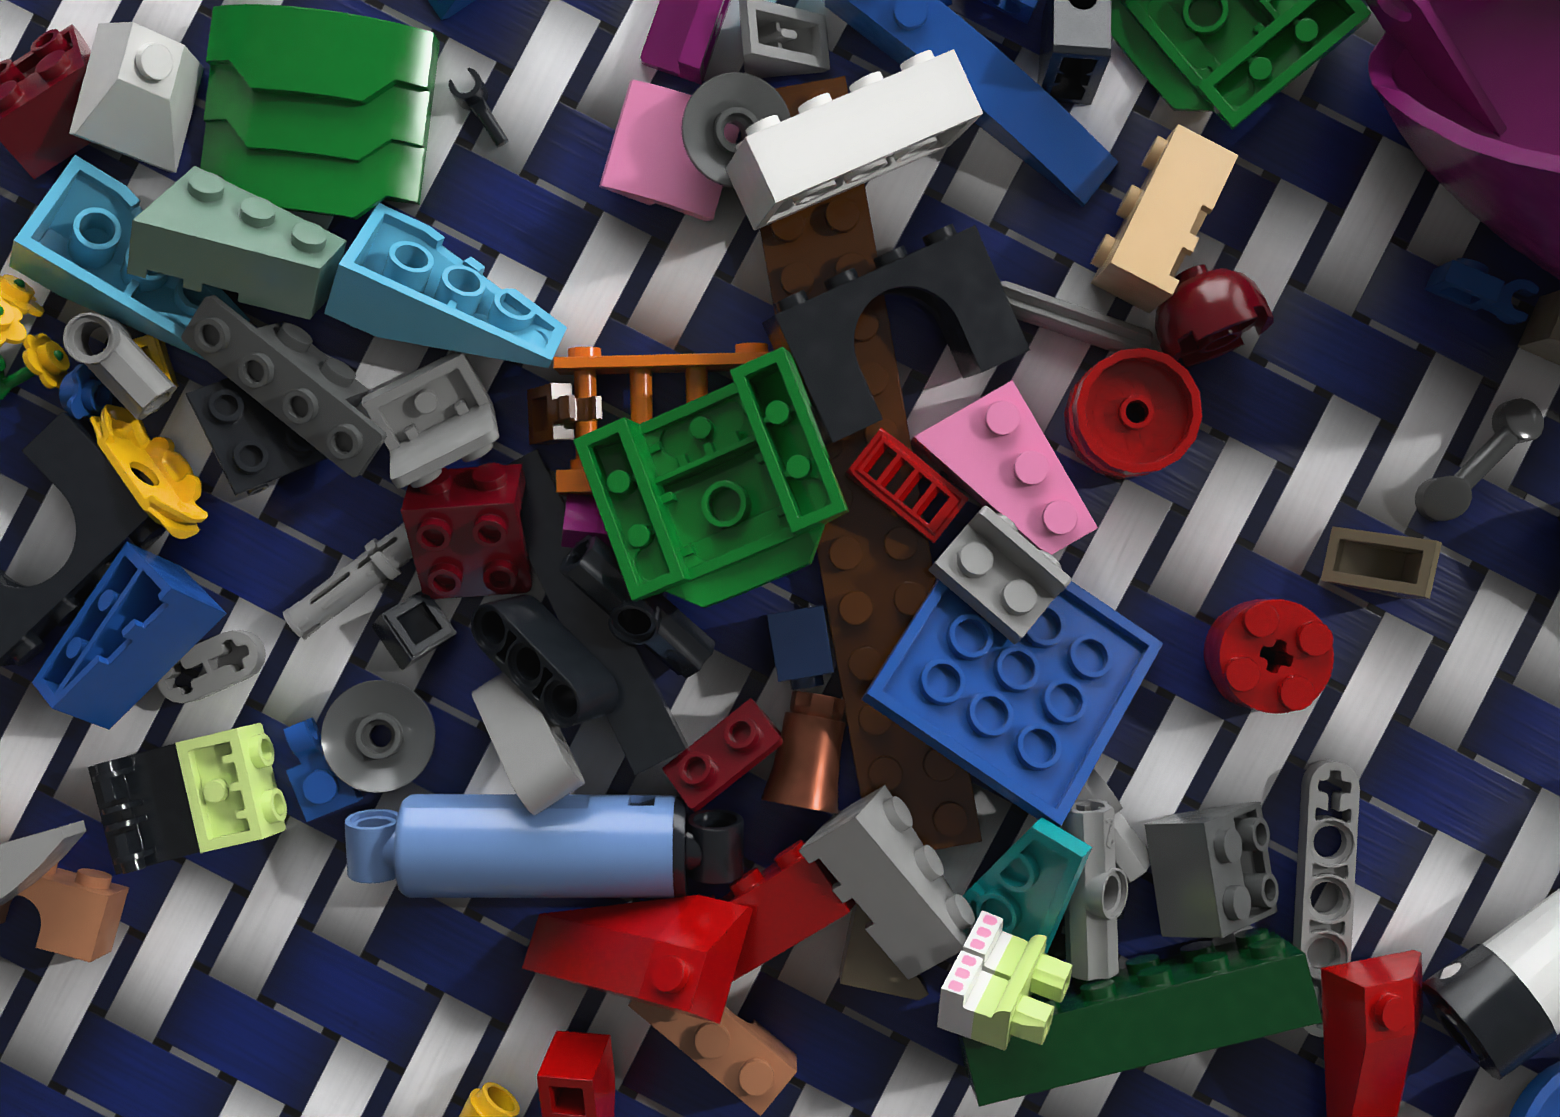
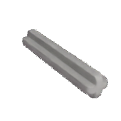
[1001,281,1153,353]

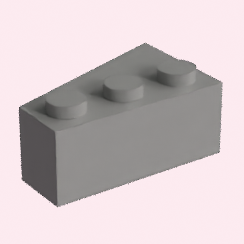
[798,785,975,980]

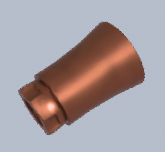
[761,690,846,814]

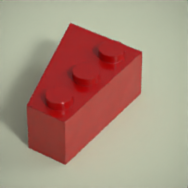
[707,840,856,982]

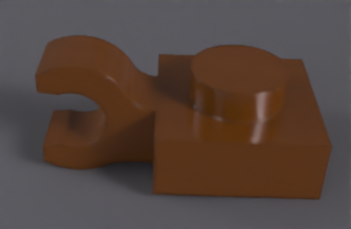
[527,383,602,445]

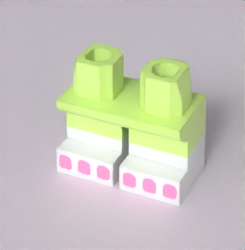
[937,910,1073,1051]

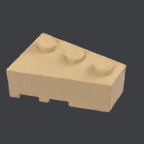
[1090,124,1238,313]

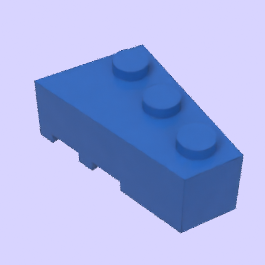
[32,541,227,730]

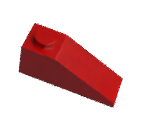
[537,1031,615,1117]

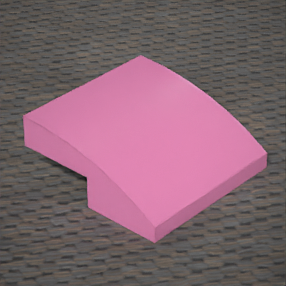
[599,80,740,222]

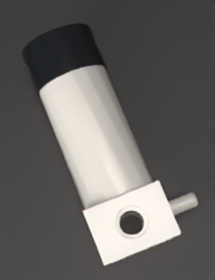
[1422,888,1560,1080]

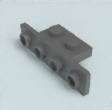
[181,295,387,477]

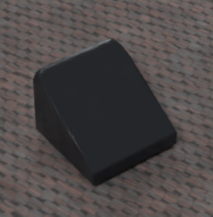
[372,590,457,670]

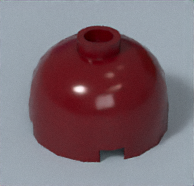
[1155,264,1274,367]

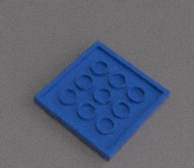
[861,579,1163,827]

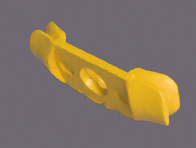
[89,404,208,539]

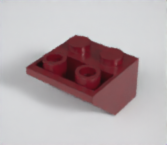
[0,24,91,179]

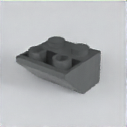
[1144,802,1279,938]

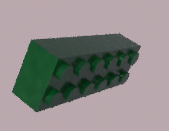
[957,928,1322,1107]

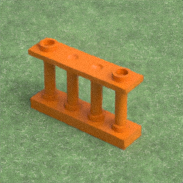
[553,343,769,496]

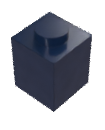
[767,605,834,690]

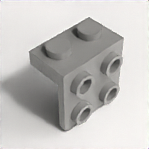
[362,351,499,489]

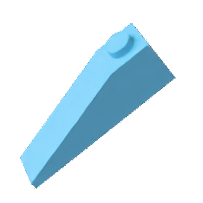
[9,155,250,360]
[324,203,567,368]

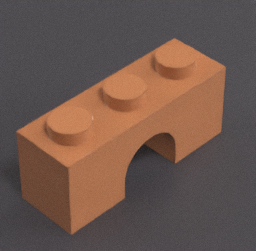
[0,843,129,962]
[628,999,797,1116]

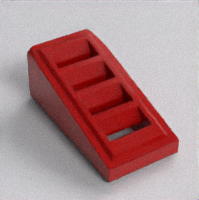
[845,427,969,544]

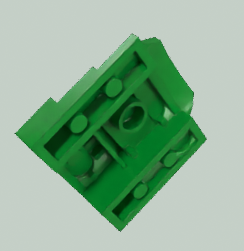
[1111,0,1372,130]
[200,4,440,220]
[573,347,849,608]

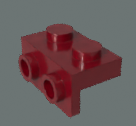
[662,698,783,812]

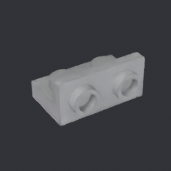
[928,506,1072,645]

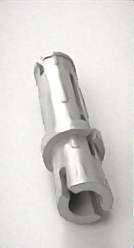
[283,522,413,640]

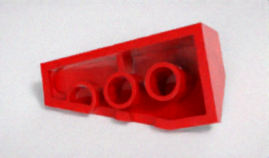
[522,895,753,1024]

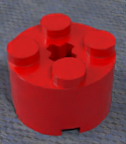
[1204,599,1334,714]

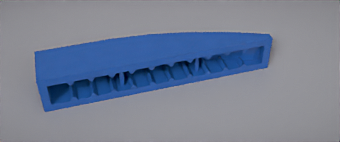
[825,0,1118,207]

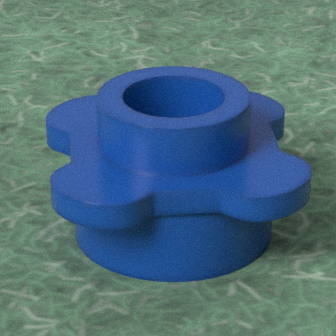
[59,364,113,419]

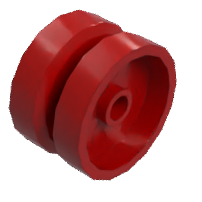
[1064,348,1203,479]

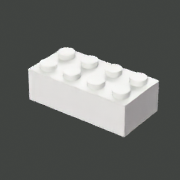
[725,49,983,231]

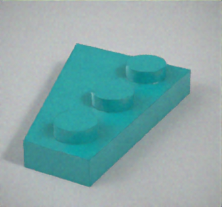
[963,817,1092,954]

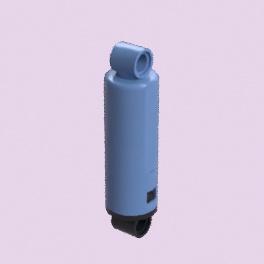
[345,794,744,898]

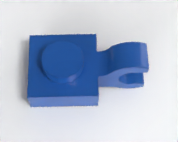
[1424,258,1540,325]
[283,717,363,822]

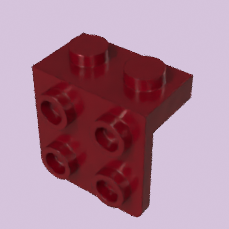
[401,463,533,599]

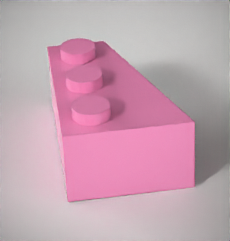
[911,380,1098,555]

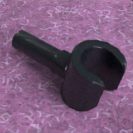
[448,68,509,148]

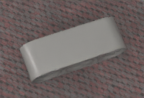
[472,672,585,815]

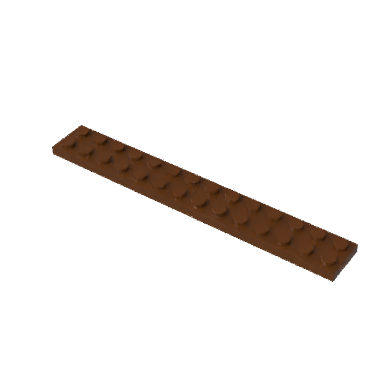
[759,76,982,850]

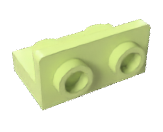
[175,723,287,853]

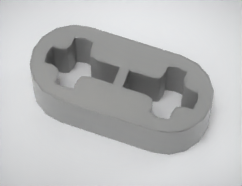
[157,630,266,703]

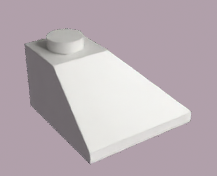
[69,22,204,173]

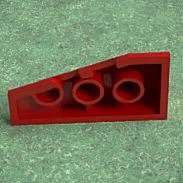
[1321,950,1423,1117]

